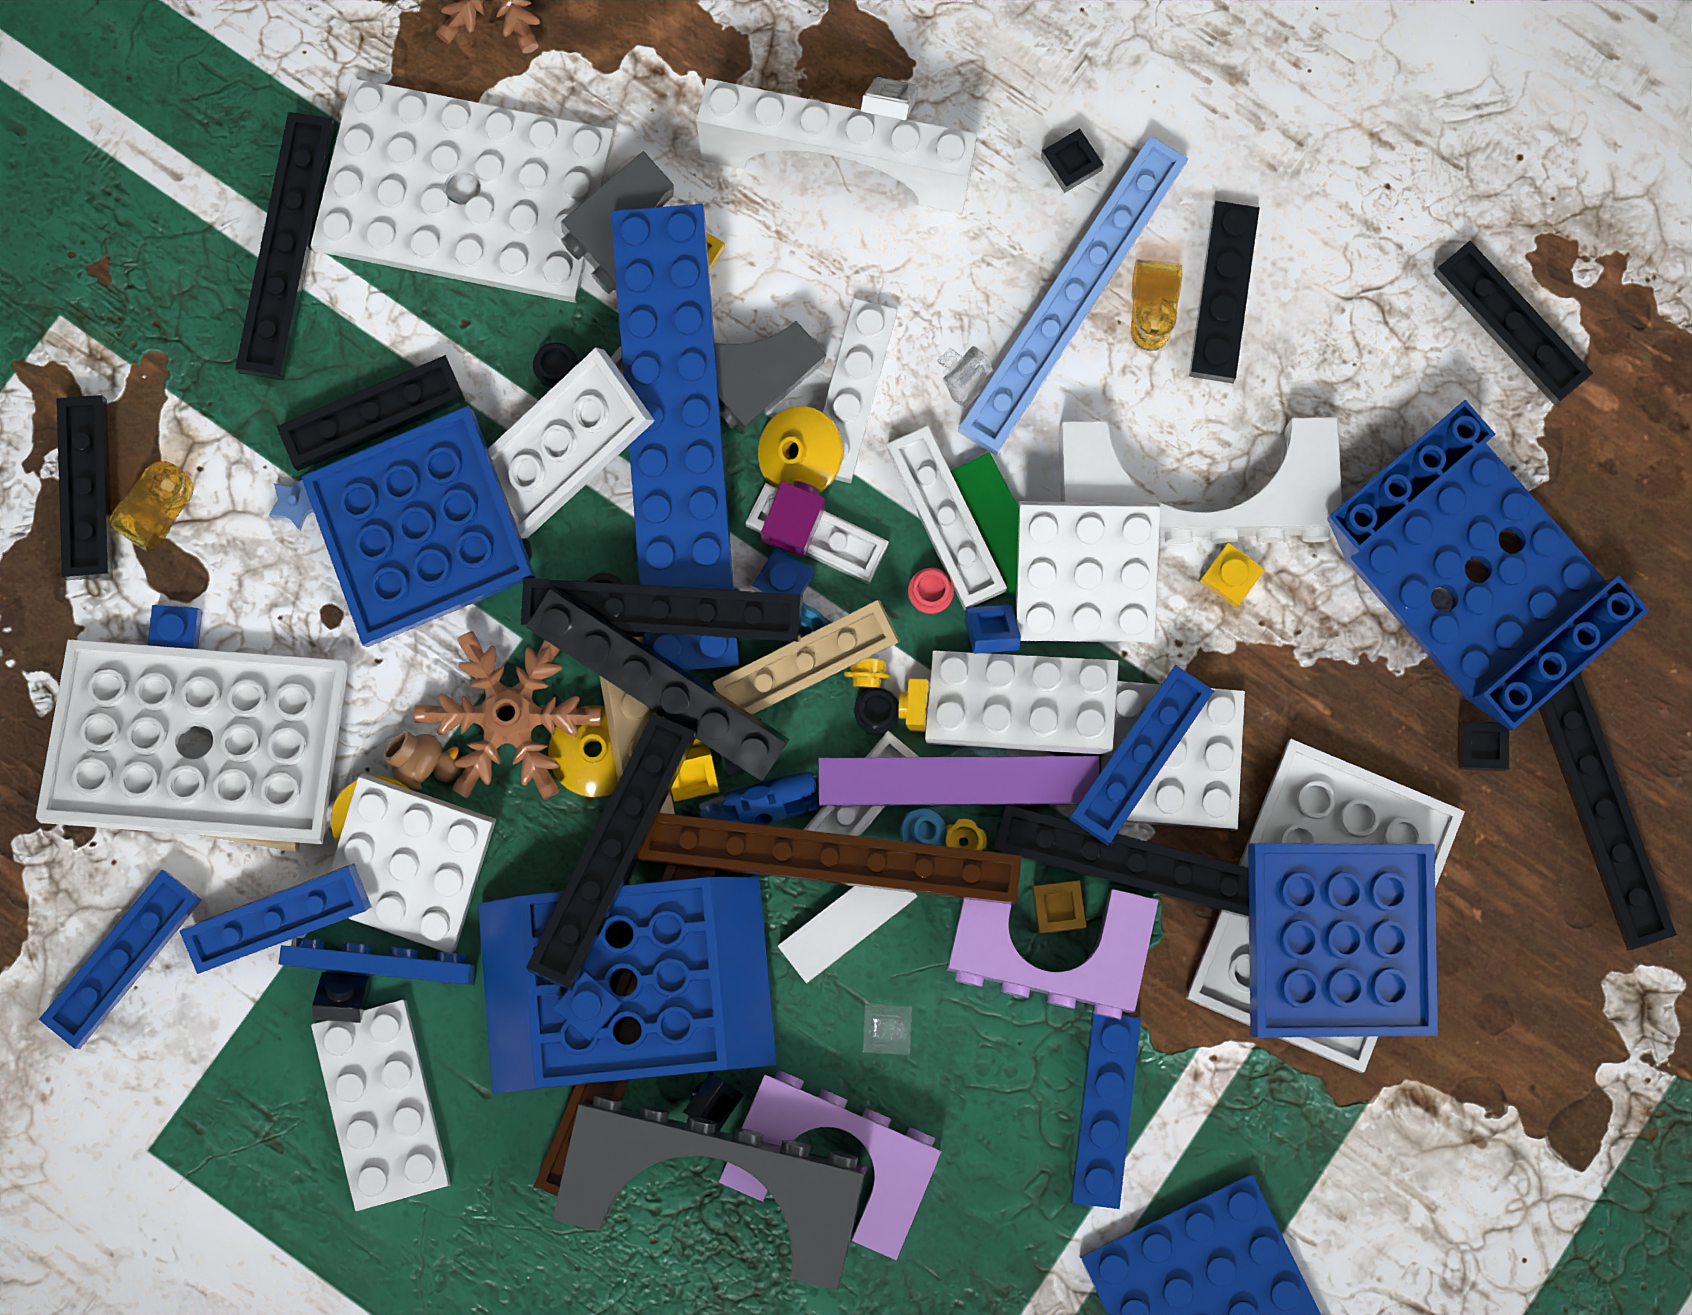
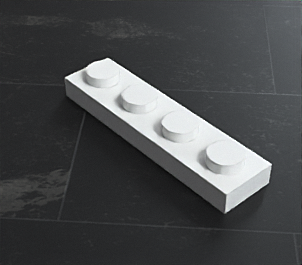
[823,298,897,483]
[886,426,1007,611]

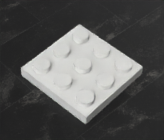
[1016,501,1160,642]
[1099,681,1245,831]
[330,774,496,953]

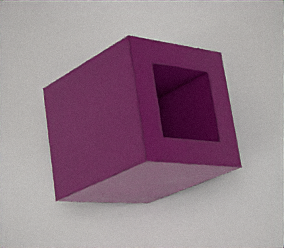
[761,481,825,558]

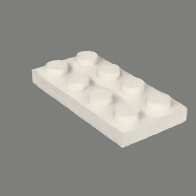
[488,348,655,538]
[925,651,1118,755]
[311,1000,451,1211]

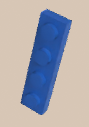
[1069,664,1214,846]
[180,863,372,974]
[38,870,202,1049]
[278,938,476,986]
[1070,1013,1141,1210]

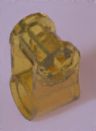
[1130,259,1182,351]
[109,461,193,553]

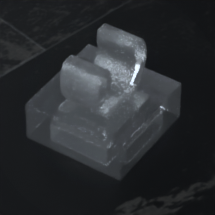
[937,345,994,409]
[863,1005,912,1055]

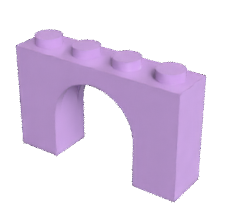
[947,889,1159,1020]
[719,1070,942,1260]

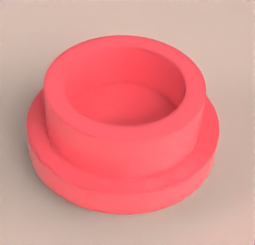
[908,568,954,614]

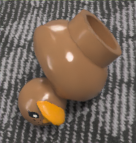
[383,730,464,791]

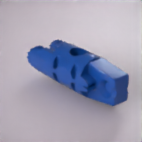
[699,771,819,825]

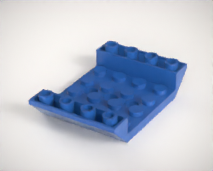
[1327,399,1650,731]
[478,877,777,1094]

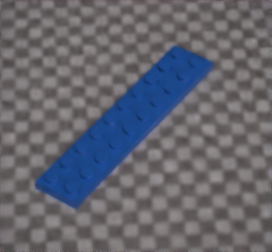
[611,204,740,670]

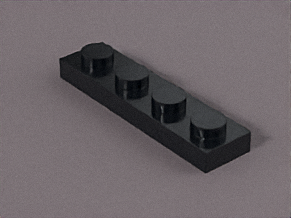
[1189,201,1260,383]
[1433,241,1593,406]
[276,355,465,471]
[56,395,113,581]

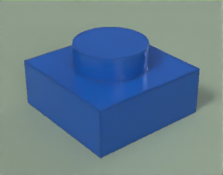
[752,548,815,595]
[148,605,202,649]
[965,605,1021,654]
[553,972,622,1041]

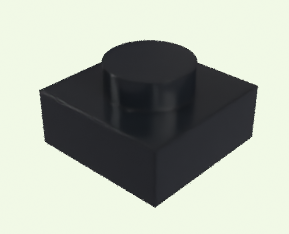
[1041,128,1104,193]
[1458,721,1509,772]
[312,972,370,1023]
[683,1072,744,1131]

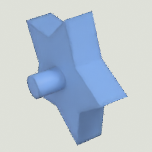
[269,480,314,531]

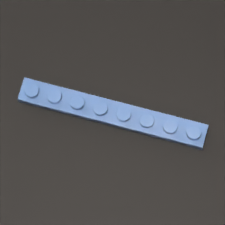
[958,135,1188,456]

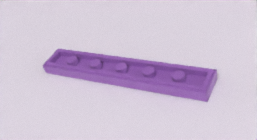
[818,756,1100,806]

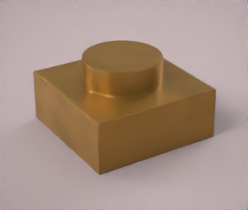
[1032,880,1086,934]

